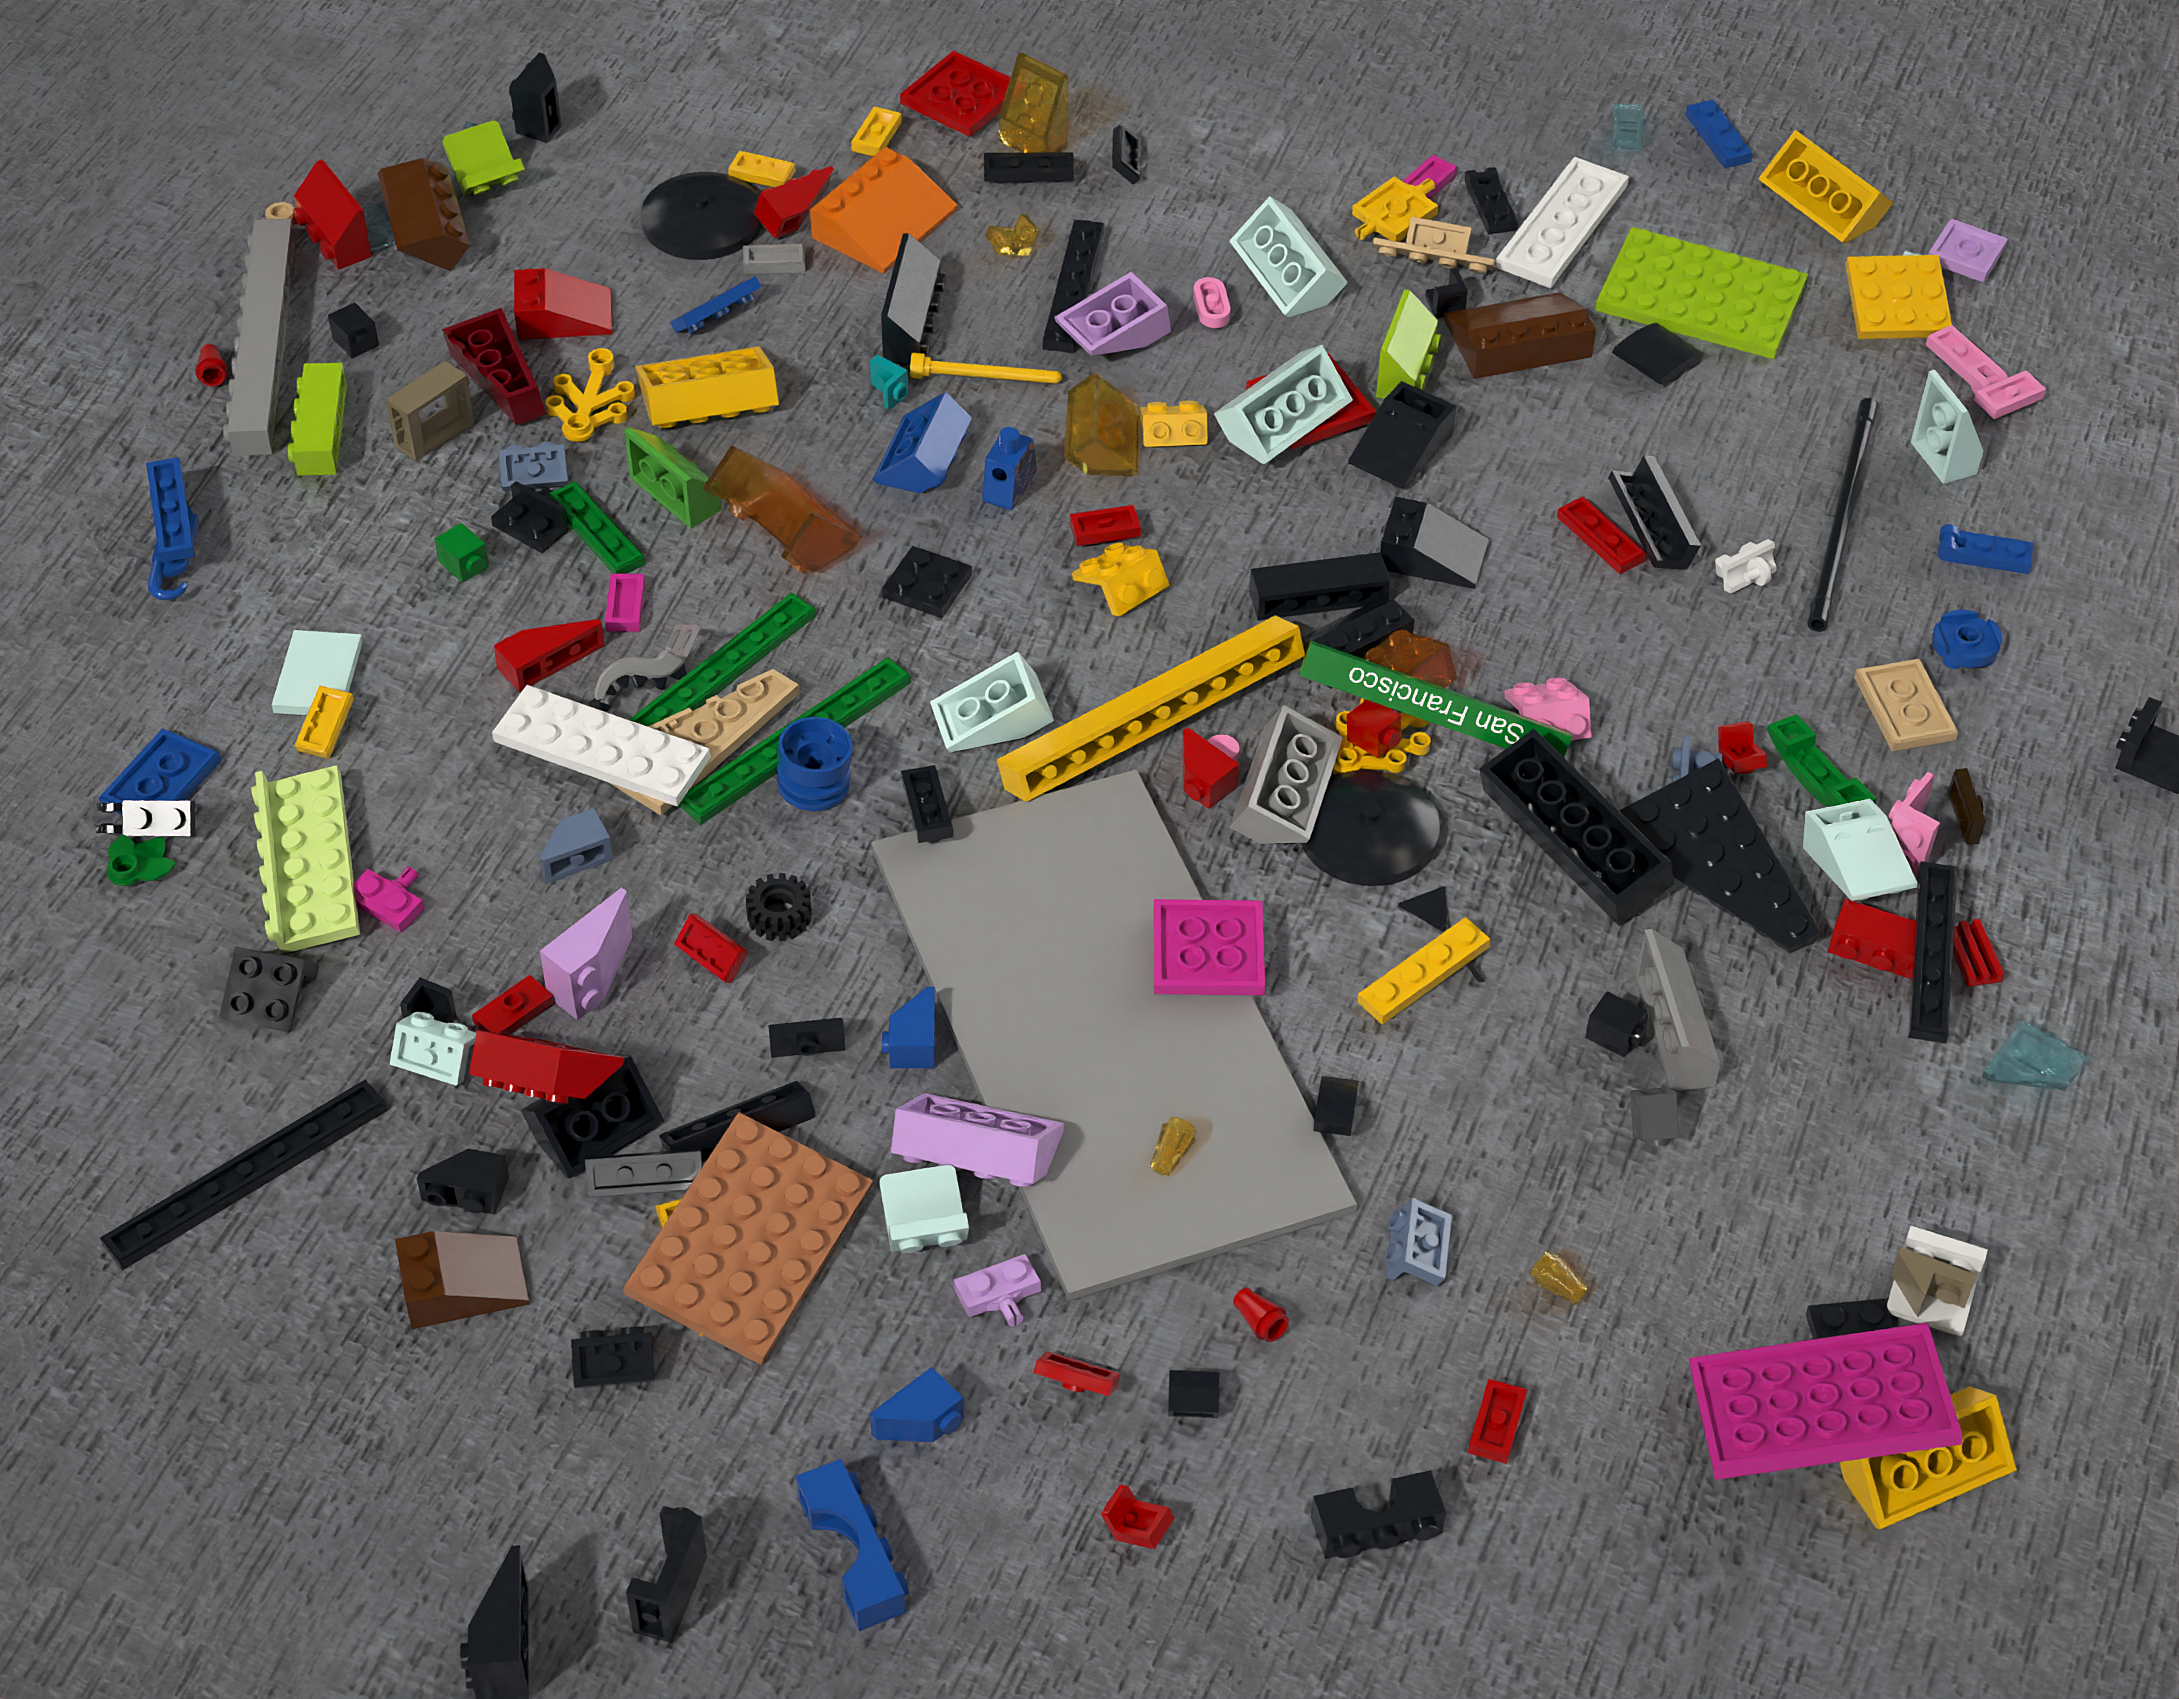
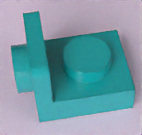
[869,354,909,410]

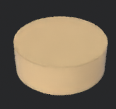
[265,202,297,226]

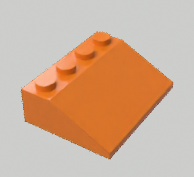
[810,147,958,274]

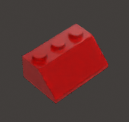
[293,159,372,270]

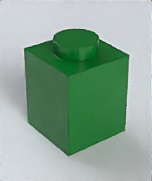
[434,523,489,583]

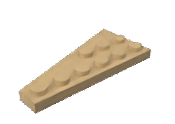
[608,669,800,816]

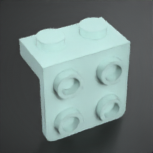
[880,1165,969,1253]

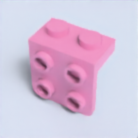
[1504,678,1591,741]
[1889,772,1940,877]

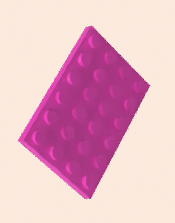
[1689,1323,1963,1480]

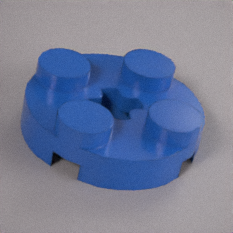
[1932,610,2002,669]

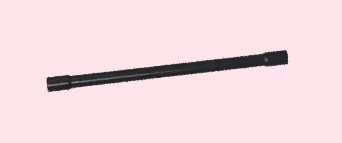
[1807,398,1879,632]

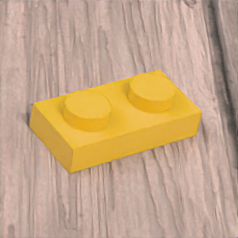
[851,106,902,156]

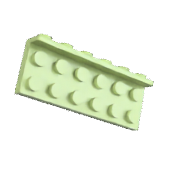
[251,765,360,954]

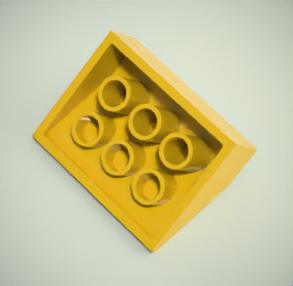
[635,346,779,428]

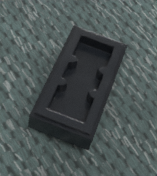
[1112,124,1141,184]
[768,1018,845,1058]

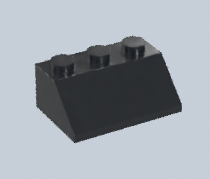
[1301,600,1415,689]
[520,1054,664,1178]

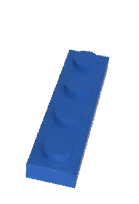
[146,457,195,563]

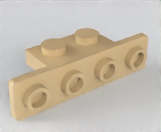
[1373,217,1495,274]

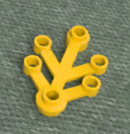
[545,348,635,442]
[1332,698,1431,775]

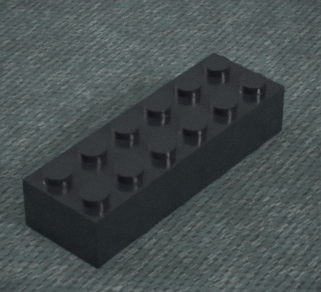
[1479,729,1674,926]

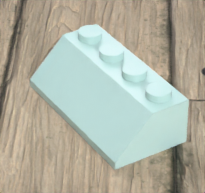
[1229,196,1348,317]
[1214,345,1353,464]

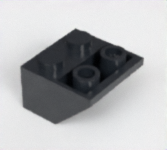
[509,52,562,143]

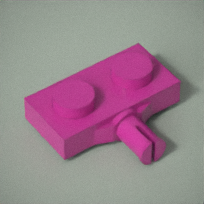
[353,866,425,933]

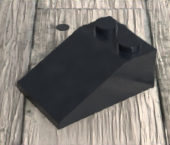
[1380,496,1489,589]
[460,1545,529,1699]

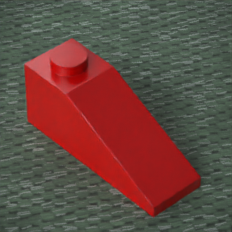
[493,619,605,692]

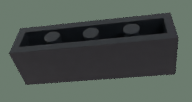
[1249,552,1390,620]

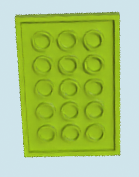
[1595,227,1808,359]

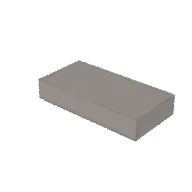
[743,244,805,274]

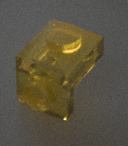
[985,214,1039,256]

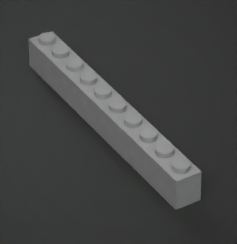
[223,219,296,456]

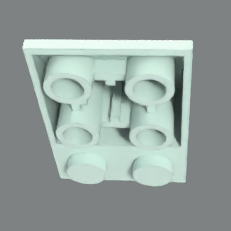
[1803,799,1918,901]

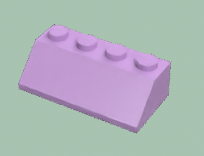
[891,1093,1065,1187]

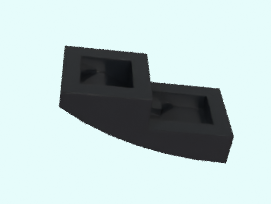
[1313,1076,1359,1136]

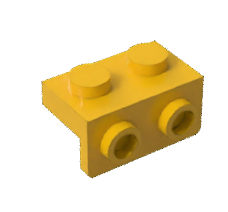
[1140,401,1208,447]

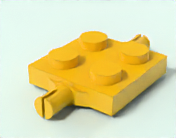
[1352,176,1438,242]

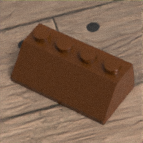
[378,158,470,272]

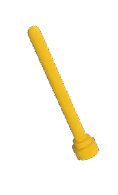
[910,353,1062,384]

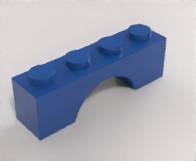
[795,1459,909,1631]

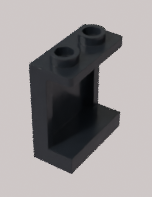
[626,1506,707,1643]

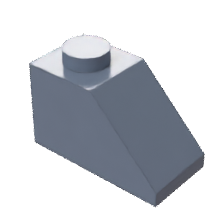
[540,808,613,884]

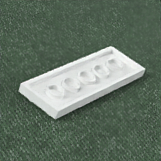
[1495,157,1629,288]
[492,685,711,807]

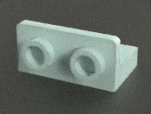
[390,1012,476,1086]

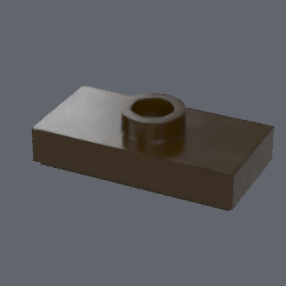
[1948,768,1986,845]

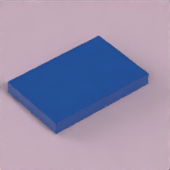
[99,728,221,815]

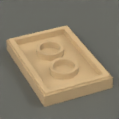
[1854,658,1958,751]

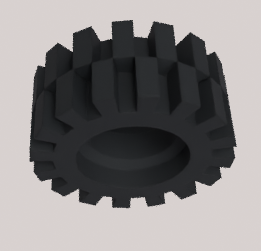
[746,873,812,941]

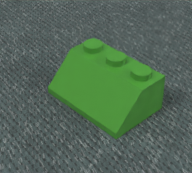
[624,427,721,528]

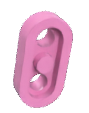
[1193,277,1230,328]

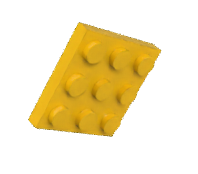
[1845,255,1952,339]

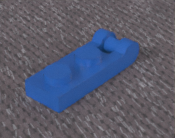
[1938,524,2033,574]

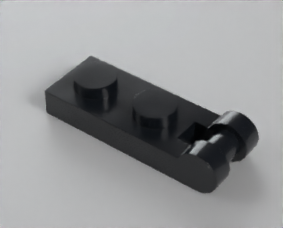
[1464,167,1518,235]

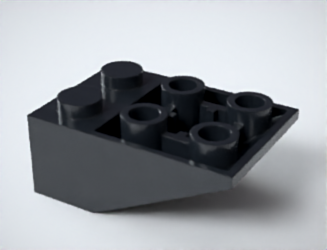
[1348,381,1456,489]

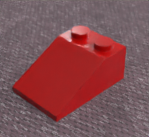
[514,268,612,340]

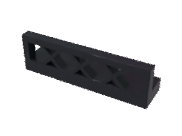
[1608,455,1701,570]

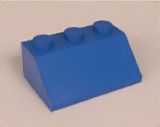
[872,392,972,493]

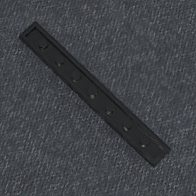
[100,1079,388,1270]

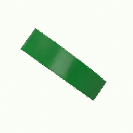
[1767,714,1877,807]

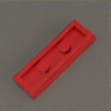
[1557,496,1646,575]

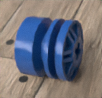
[777,717,853,811]

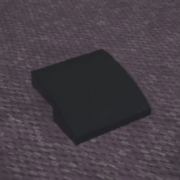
[1612,323,1704,384]

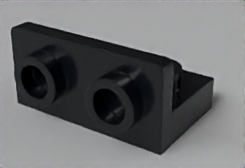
[491,481,568,553]
[571,1326,655,1389]

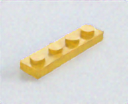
[1358,917,1490,1025]

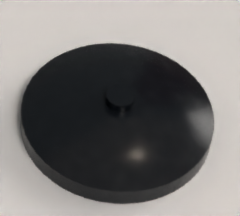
[641,172,762,260]
[1301,770,1440,886]

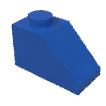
[882,987,935,1069]
[870,1367,964,1442]

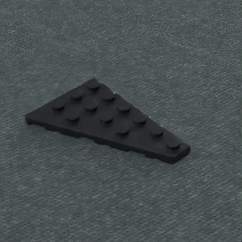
[1619,758,1822,953]

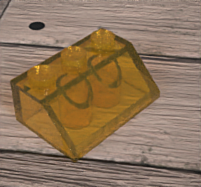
[1064,372,1140,476]

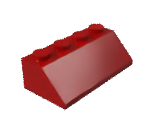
[469,1030,624,1104]

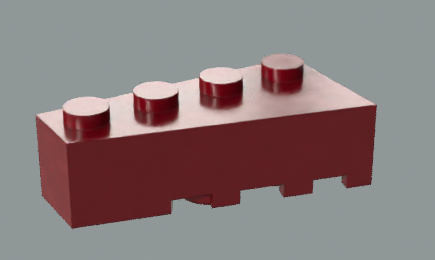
[442,308,546,425]

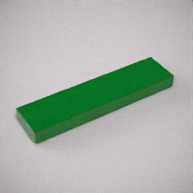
[547,481,645,574]

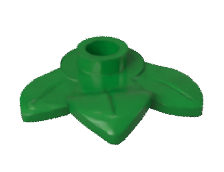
[106,835,175,886]

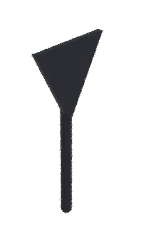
[1398,886,1484,982]

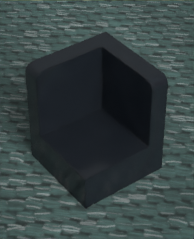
[1425,267,1468,319]
[400,977,457,1023]

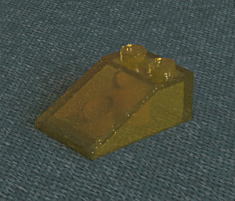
[999,52,1068,152]

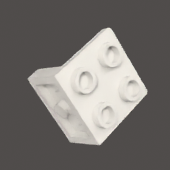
[1887,1226,1988,1336]

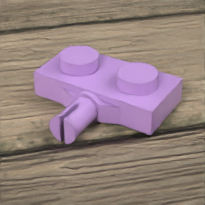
[953,1254,1041,1327]

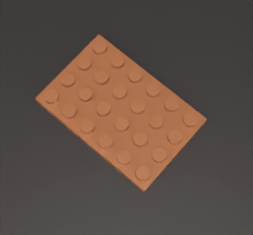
[623,1112,873,1365]

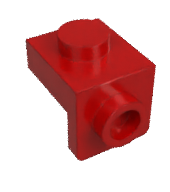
[1718,721,1767,774]
[1101,1484,1175,1550]

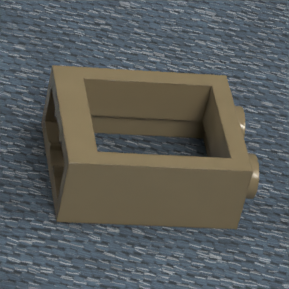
[386,360,474,462]

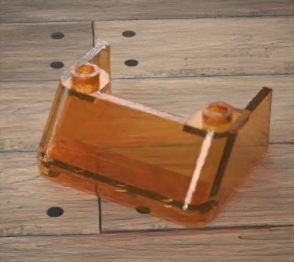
[702,445,863,574]

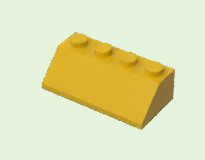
[1758,130,1894,244]
[1839,1387,2017,1529]

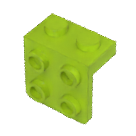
[442,120,525,196]

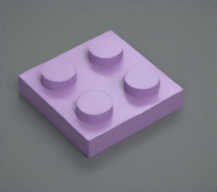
[1928,218,2008,283]

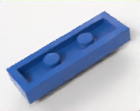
[1685,100,1753,168]
[670,276,762,333]

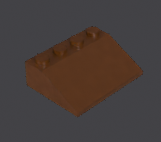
[1443,292,1596,379]

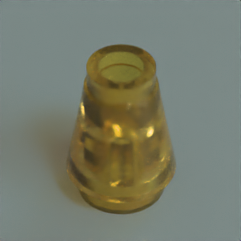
[1150,1117,1197,1176]
[1529,1250,1589,1305]

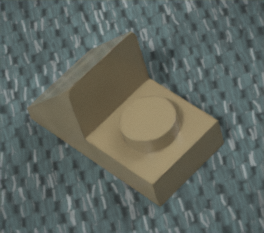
[1891,1247,1977,1317]

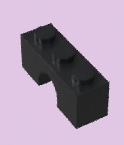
[1311,1470,1446,1559]

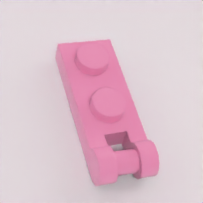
[1926,325,2008,395]

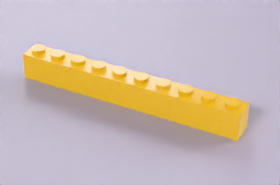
[996,615,1305,802]

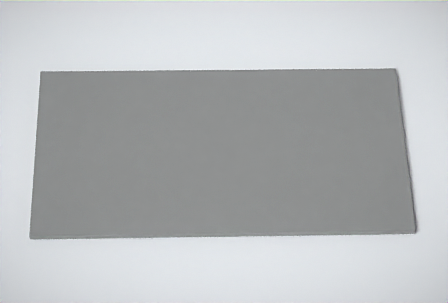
[871,769,1357,1301]

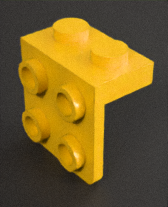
[1071,543,1170,616]

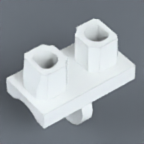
[1715,539,1777,594]

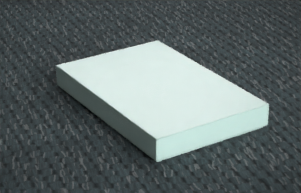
[272,630,363,715]

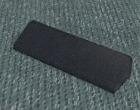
[659,1081,816,1162]

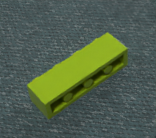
[288,363,347,476]

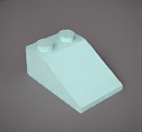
[1911,370,1983,484]
[930,652,1054,752]

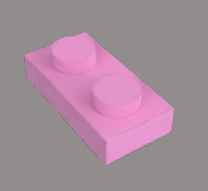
[1974,371,2046,419]

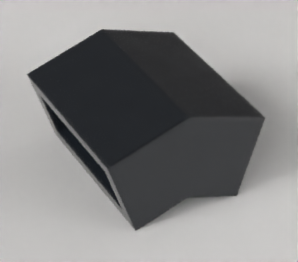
[1168,1370,1219,1418]

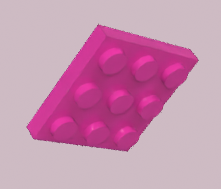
[1153,899,1265,996]

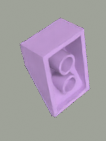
[1055,272,1171,356]
[540,887,633,1020]

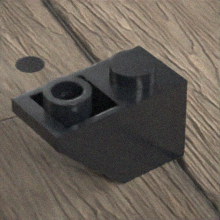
[417,1148,509,1215]

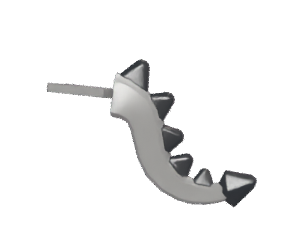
[589,625,700,713]

